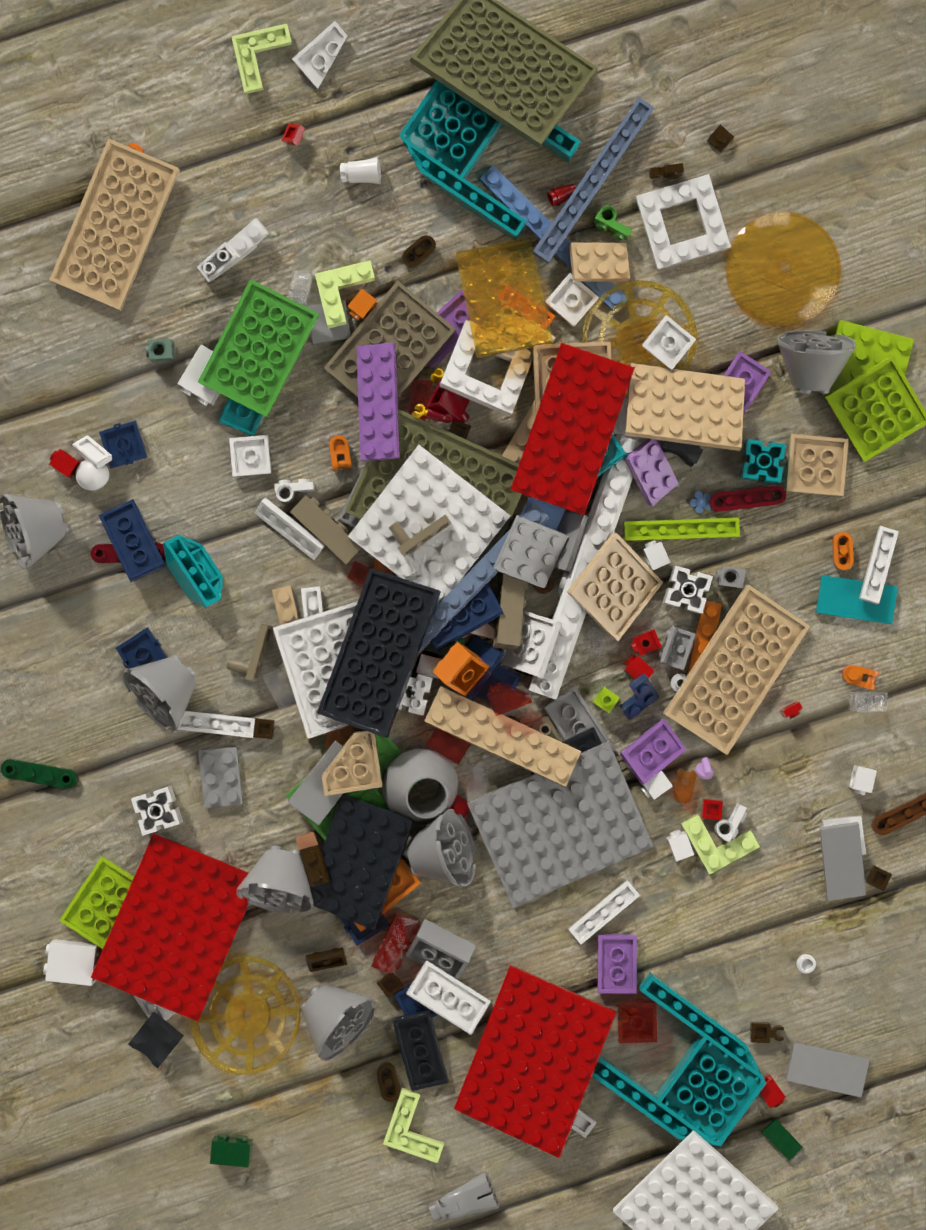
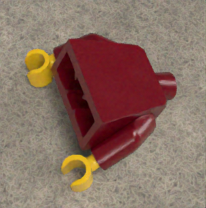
[412,368,470,423]

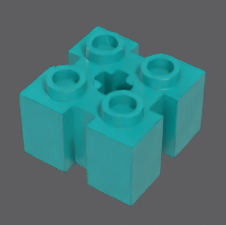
[739,439,786,484]

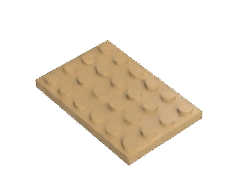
[625,363,745,451]

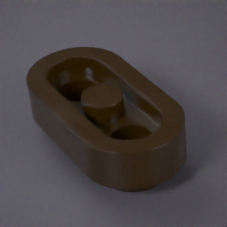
[402,235,436,268]
[377,1062,401,1102]

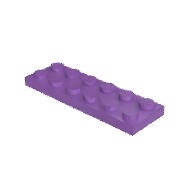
[357,343,399,461]

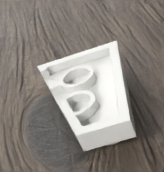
[292,21,348,90]

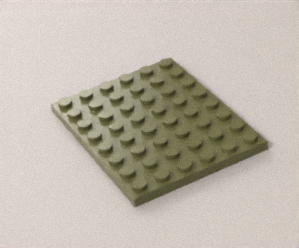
[410,0,598,148]
[345,409,522,569]

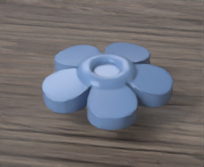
[690,491,711,513]

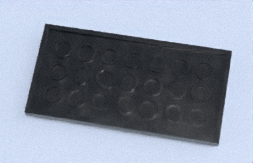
[317,568,441,739]

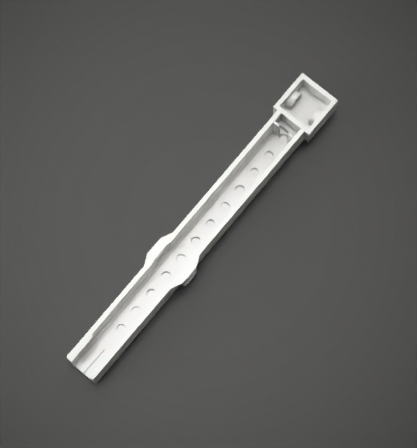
[528,397,648,699]

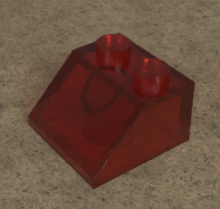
[487,682,532,716]

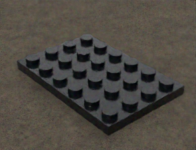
[304,793,414,930]

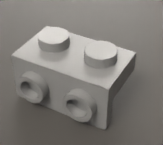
[659,626,697,671]

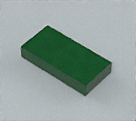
[762,1118,803,1161]

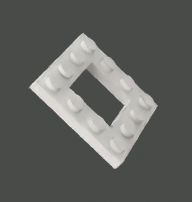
[635,174,731,270]
[439,320,533,417]

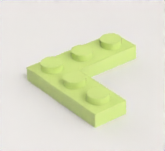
[231,24,292,94]
[315,261,375,329]
[681,814,760,875]
[383,1088,444,1163]

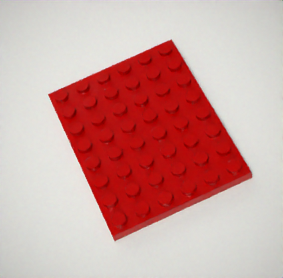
[90,833,249,1022]
[454,965,617,1158]

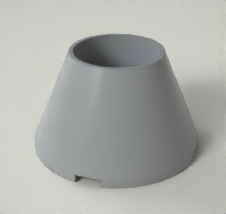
[382,748,458,824]

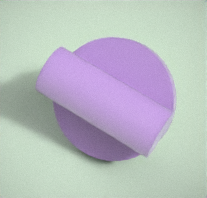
[695,757,714,779]

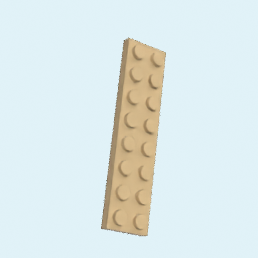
[424,686,581,787]

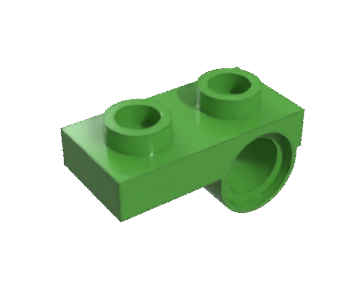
[594,206,632,241]

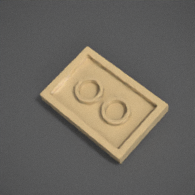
[569,243,630,282]

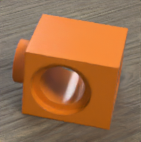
[348,289,378,321]

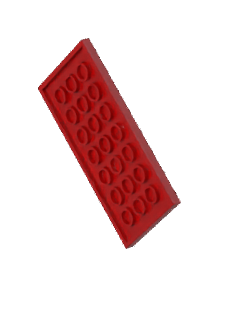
[510,343,635,516]

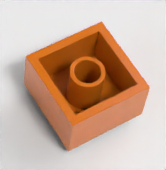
[432,642,490,696]

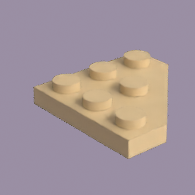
[322,730,382,796]

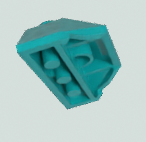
[163,534,223,608]

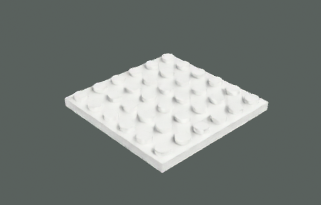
[348,445,510,605]
[273,601,413,738]
[613,1130,778,1230]

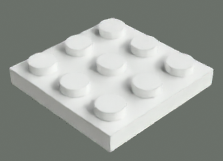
[499,610,562,678]

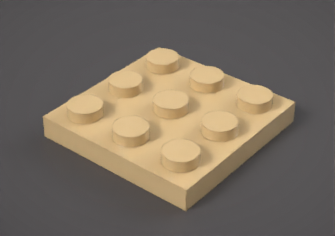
[785,434,849,497]

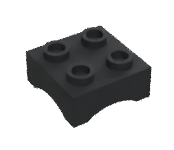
[660,441,703,467]
[128,1012,184,1068]

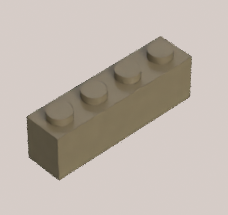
[290,495,363,565]
[493,572,528,650]

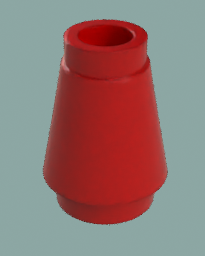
[547,184,576,206]

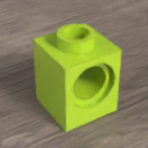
[592,686,620,714]

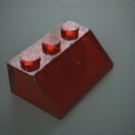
[371,908,420,973]

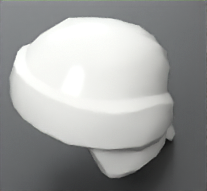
[76,460,109,491]

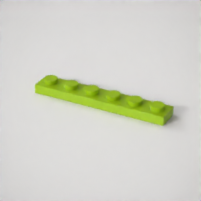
[624,518,740,541]

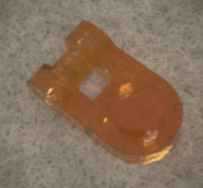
[673,768,697,804]

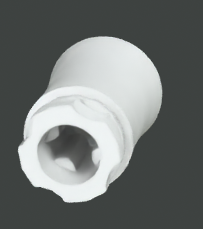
[340,157,381,184]

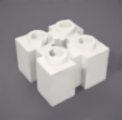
[663,566,713,614]
[398,674,433,716]
[131,785,183,836]

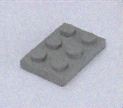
[198,747,243,808]

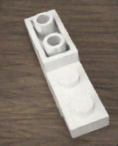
[197,218,270,282]

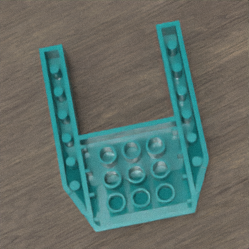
[399,80,581,242]
[592,972,766,1146]

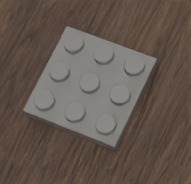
[493,515,568,588]

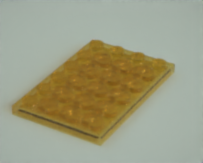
[455,238,553,358]

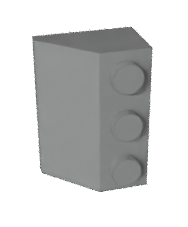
[405,919,476,980]

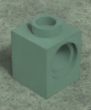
[145,339,175,363]

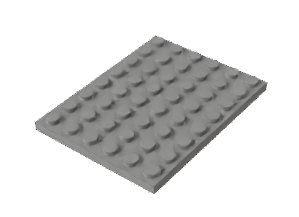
[467,741,654,908]

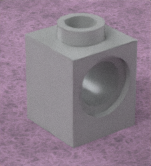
[715,566,746,589]

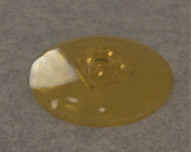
[726,212,841,327]

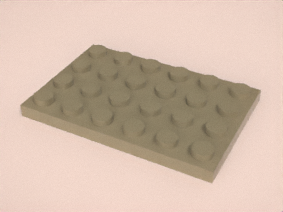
[324,281,456,399]

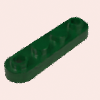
[1,759,78,789]

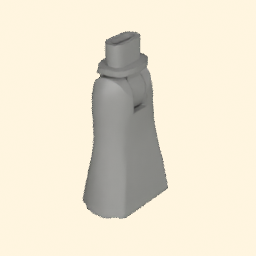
[429,1172,499,1221]

